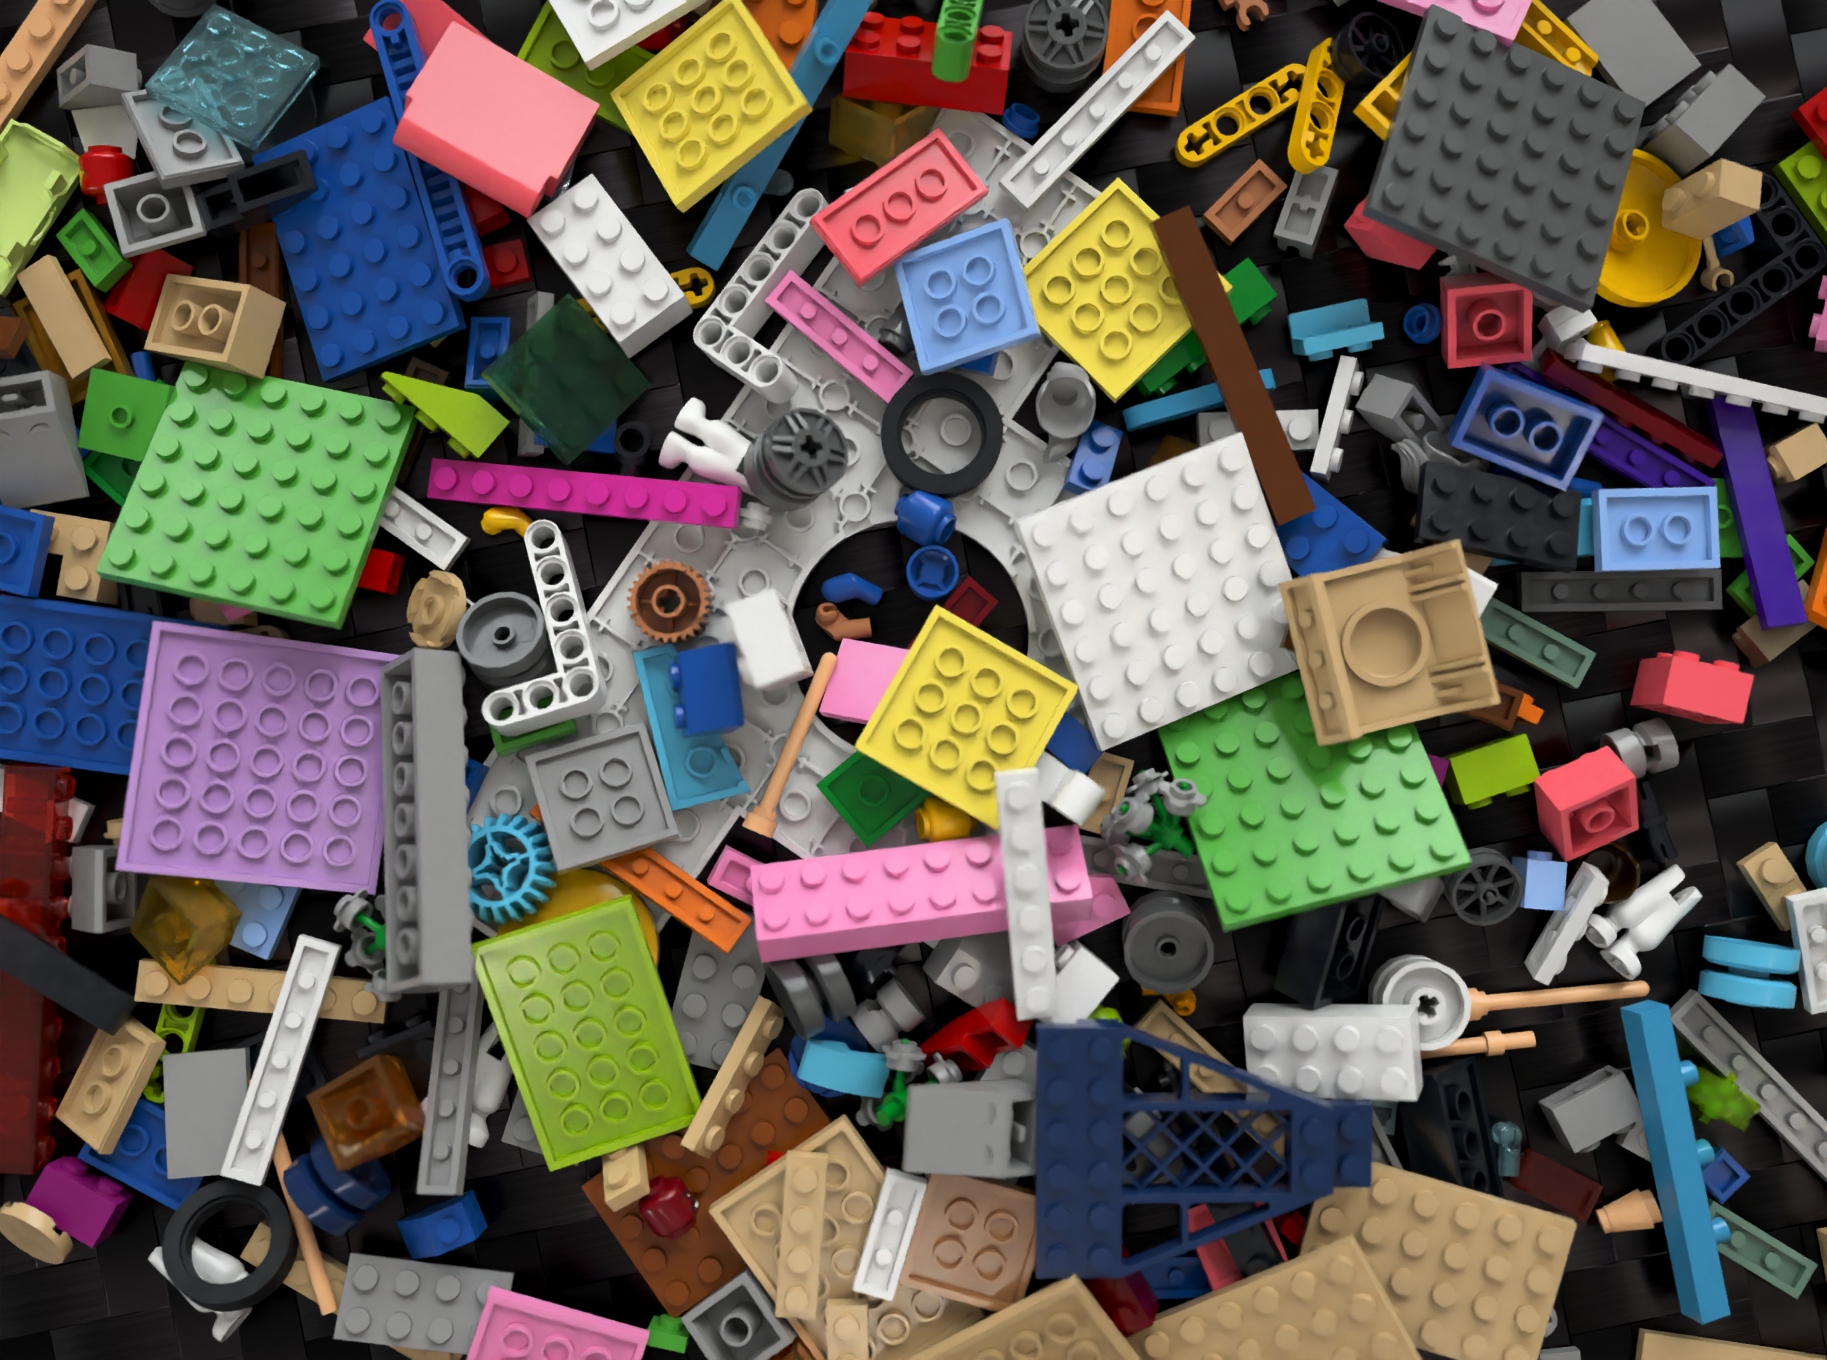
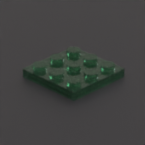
[480,293,652,466]

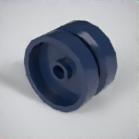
[283,1128,391,1236]

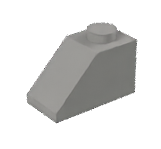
[57,44,142,109]
[1355,374,1446,448]

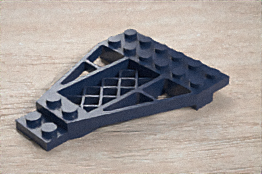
[1035,1019,1373,1278]

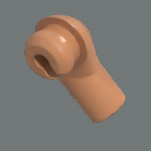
[815,602,872,641]

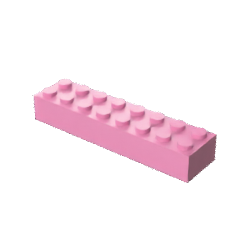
[750,824,1093,963]

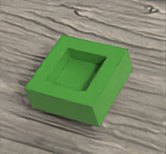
[647,1314,690,1353]

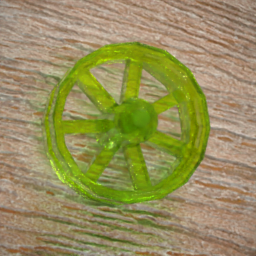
[1685,1065,1762,1133]

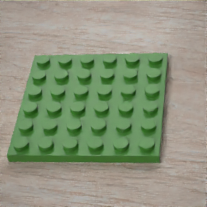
[96,360,418,629]
[1156,671,1472,932]

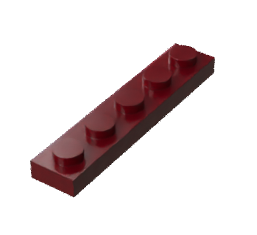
[1538,347,1723,469]

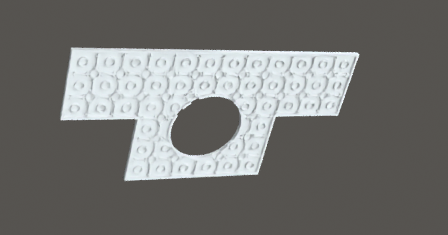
[466,108,1101,949]

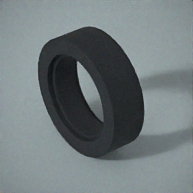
[881,372,1003,498]
[162,1178,298,1312]

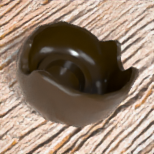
[1572,841,1641,905]

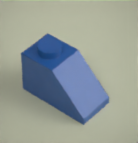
[397,1189,488,1260]

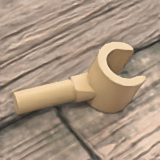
[1700,235,1734,292]

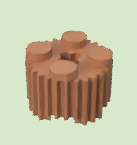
[627,560,715,644]

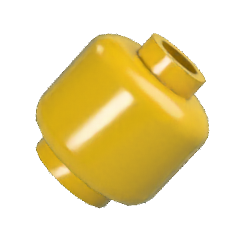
[915,796,978,843]

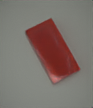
[1510,1147,1603,1223]

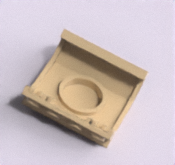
[1278,539,1501,746]

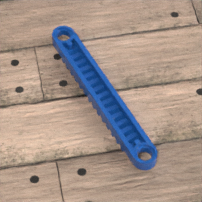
[369,0,490,302]

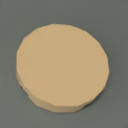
[407,570,466,650]
[0,1202,73,1264]

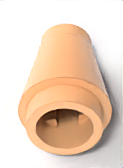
[1595,1188,1663,1234]

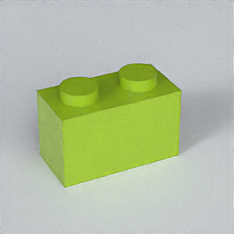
[1440,733,1541,809]

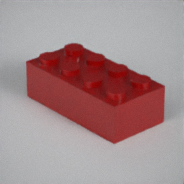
[843,12,1013,115]

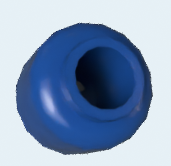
[894,489,957,547]

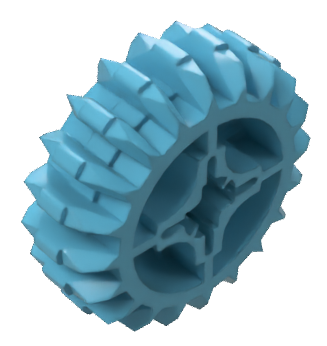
[468,814,558,925]

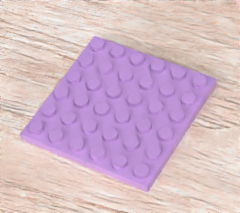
[116,621,401,895]

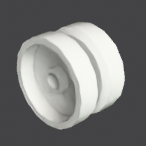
[1368,954,1471,1051]

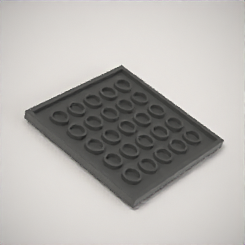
[1362,3,1646,313]

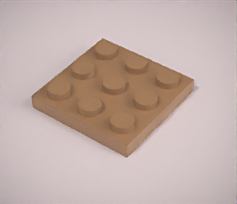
[898,1173,1036,1312]

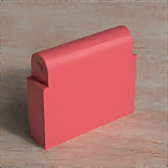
[393,20,600,219]

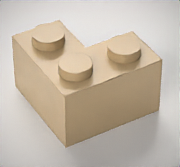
[30,509,119,605]

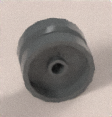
[456,592,557,693]
[1122,890,1214,994]
[764,953,857,1041]

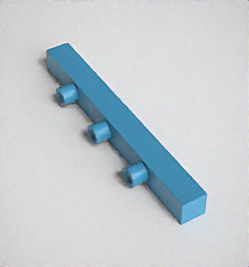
[686,0,873,271]
[1620,1000,1731,1325]

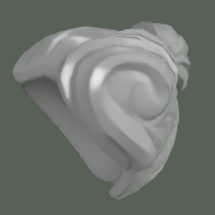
[1035,362,1096,463]
[1391,431,1490,495]

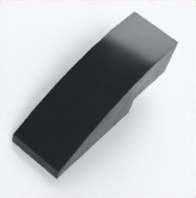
[195,149,319,239]

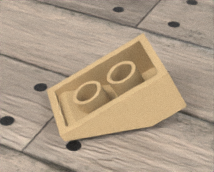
[144,274,286,379]

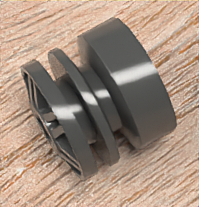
[1020,0,1109,93]
[744,408,849,512]

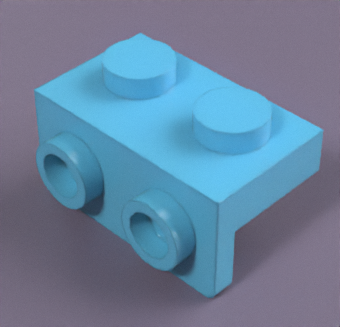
[1287,298,1385,361]

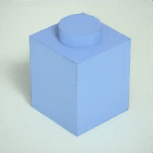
[1511,850,1567,911]

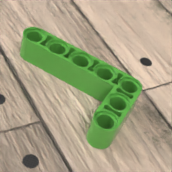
[931,0,985,82]

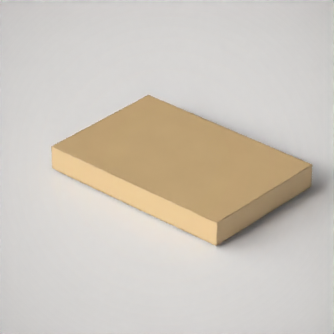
[55,1015,167,1155]

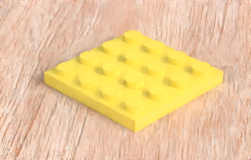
[609,0,813,213]
[1023,178,1233,403]
[853,605,1079,831]

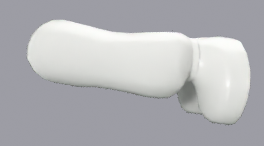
[659,397,757,498]
[1584,864,1703,980]
[418,1021,514,1148]
[148,1236,253,1343]

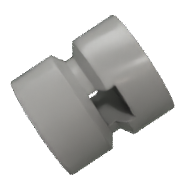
[1600,718,1679,779]
[851,977,926,1054]

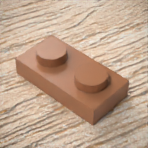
[1201,158,1288,246]

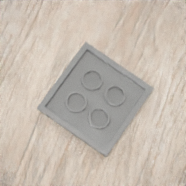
[525,721,679,875]

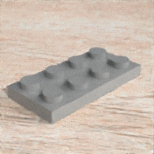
[672,908,766,1070]
[333,1252,515,1355]

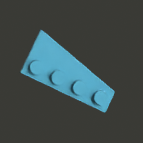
[633,644,751,811]

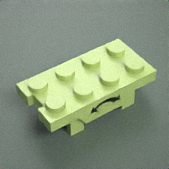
[0,118,80,298]

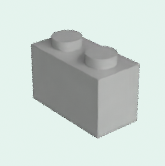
[1538,1065,1642,1153]

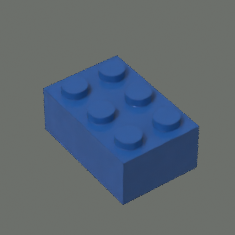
[1446,362,1604,491]

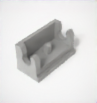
[1273,166,1339,259]

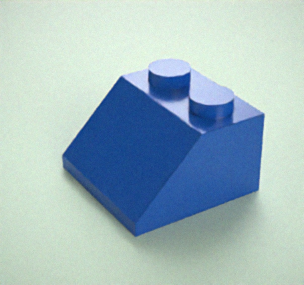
[668,642,745,738]

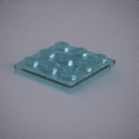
[145,3,321,151]

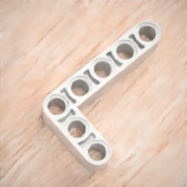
[693,188,829,404]
[482,519,607,737]
[1034,751,1107,827]

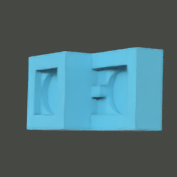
[797,1039,891,1098]

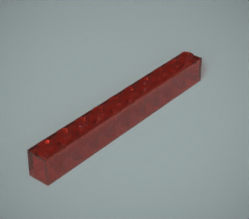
[0,762,75,1174]

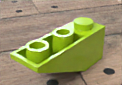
[380,371,509,459]

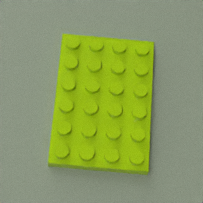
[471,894,702,1172]

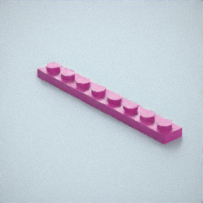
[427,458,742,529]

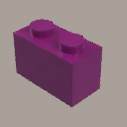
[25,1156,134,1248]

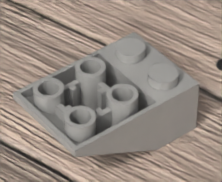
[0,370,90,509]
[903,1079,1036,1178]

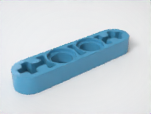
[1122,369,1277,431]

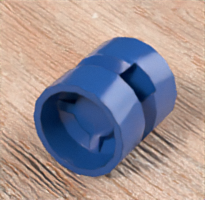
[907,545,959,601]

